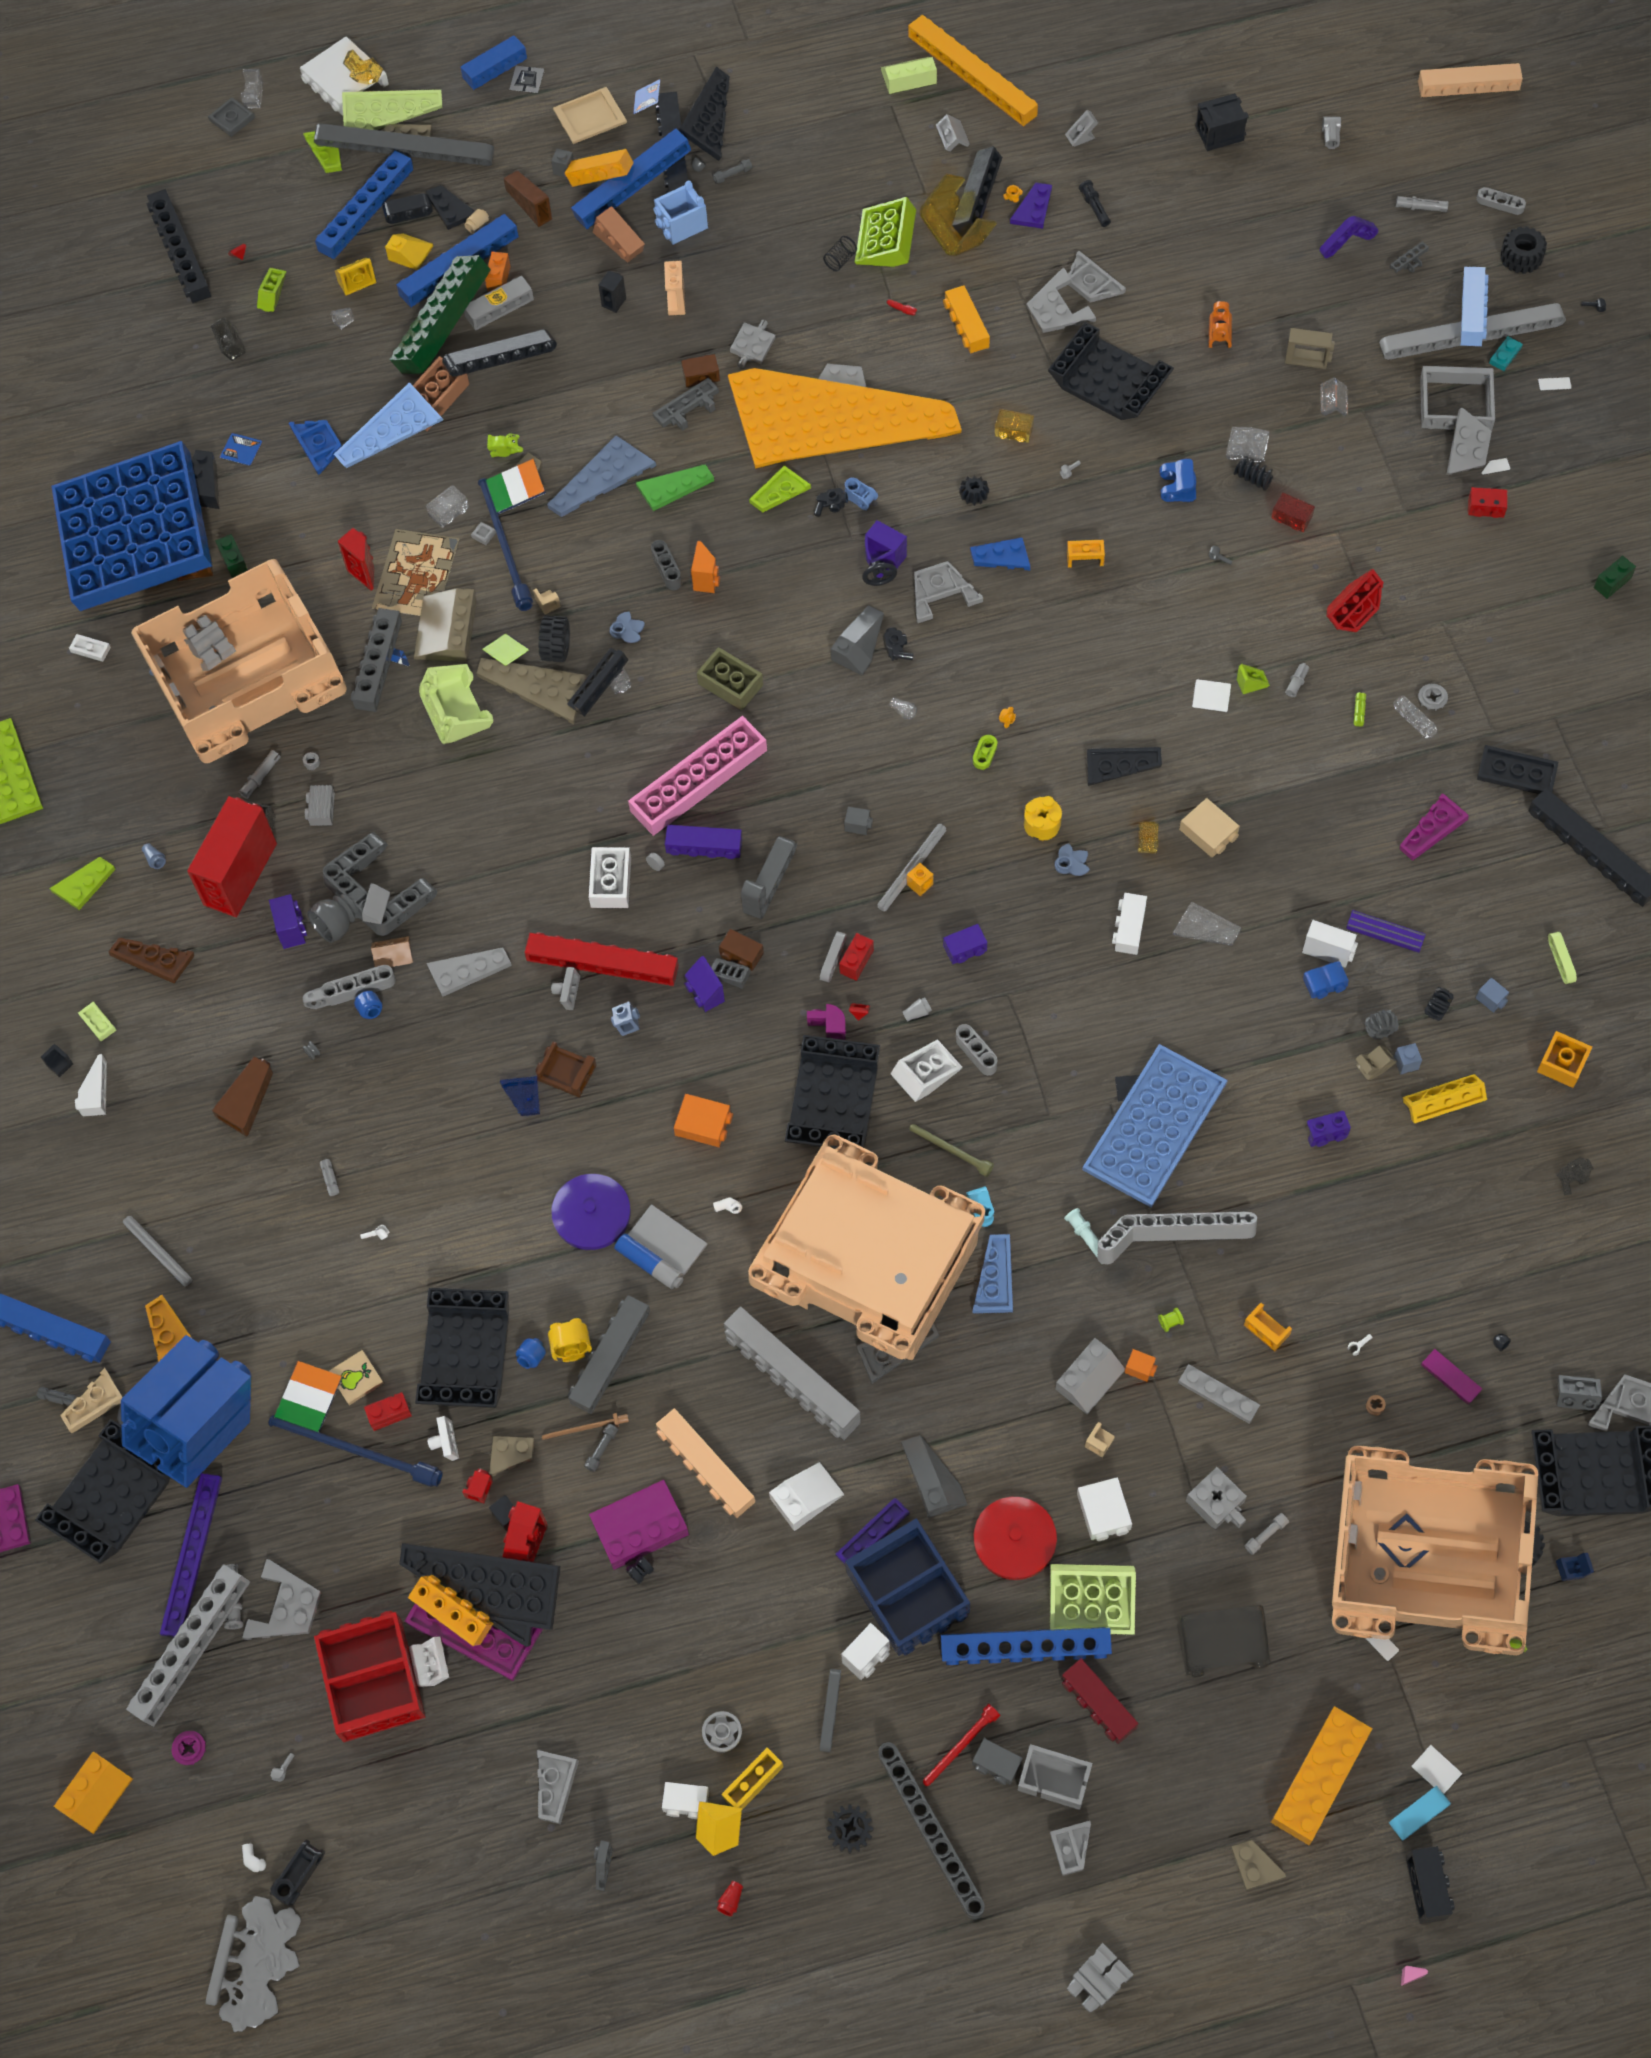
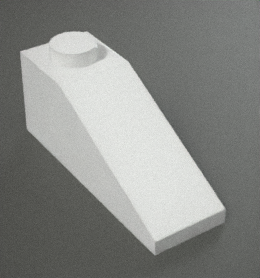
[75,1054,107,1116]

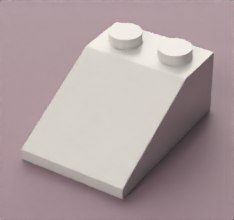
[891,1039,962,1102]
[769,1462,844,1531]

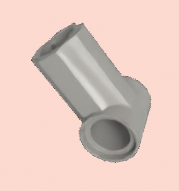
[1322,117,1341,149]

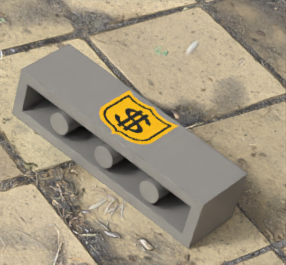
[464,276,534,331]

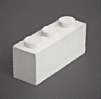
[1112,893,1147,955]

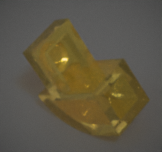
[343,49,383,84]
[1138,821,1159,854]

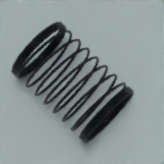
[823,236,857,271]

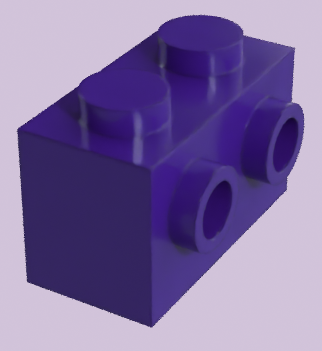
[943,924,987,965]

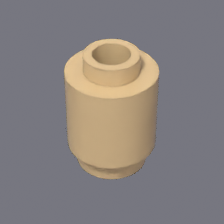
[464,209,489,234]

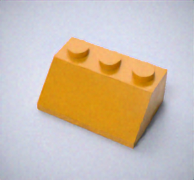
[53,1752,133,1834]

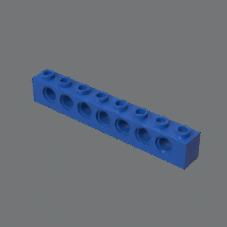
[315,150,414,259]
[941,1627,1112,1665]

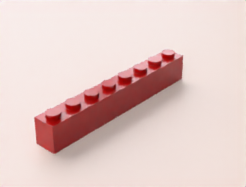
[525,932,679,986]

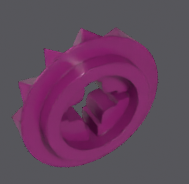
[171,1731,206,1766]

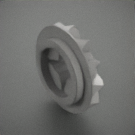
[1418,684,1448,711]

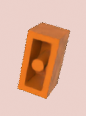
[485,252,511,292]

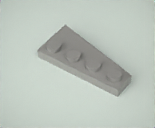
[427,947,512,997]

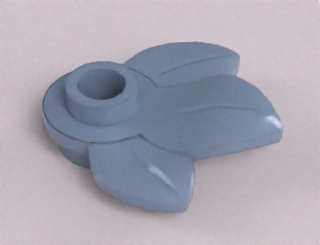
[610,612,645,643]
[1055,843,1089,876]

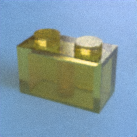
[995,409,1034,443]

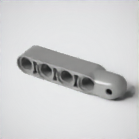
[303,965,396,1009]

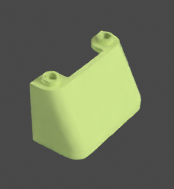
[419,664,493,744]

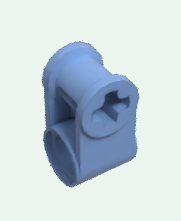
[845,478,878,510]

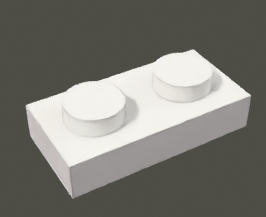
[69,634,111,662]

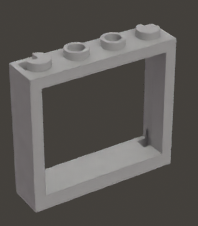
[1420,366,1495,430]

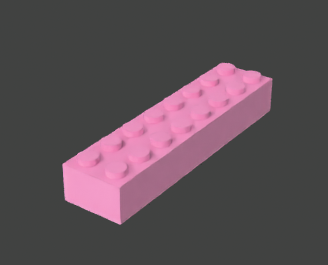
[628,716,767,836]

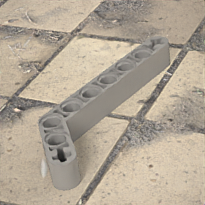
[1097,1212,1257,1264]

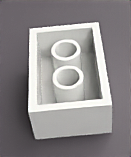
[589,847,631,908]

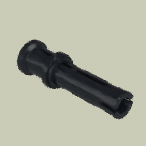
[1079,180,1111,227]

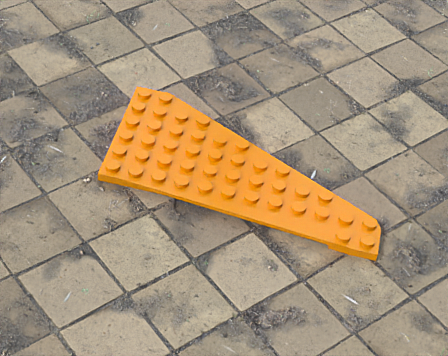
[728,368,962,469]

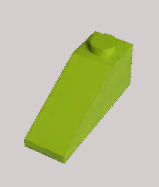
[257,268,286,312]

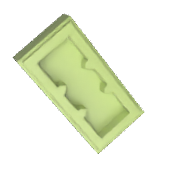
[78,1002,116,1041]

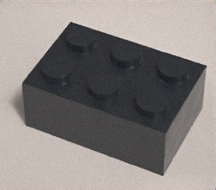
[1405,1846,1455,1924]

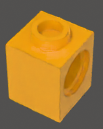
[907,863,933,896]

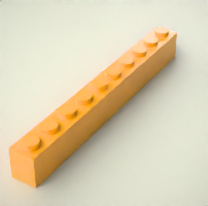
[908,15,1038,127]

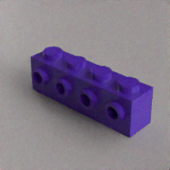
[665,825,743,859]

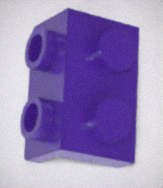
[1307,1111,1351,1147]

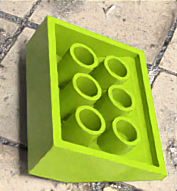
[855,197,916,267]

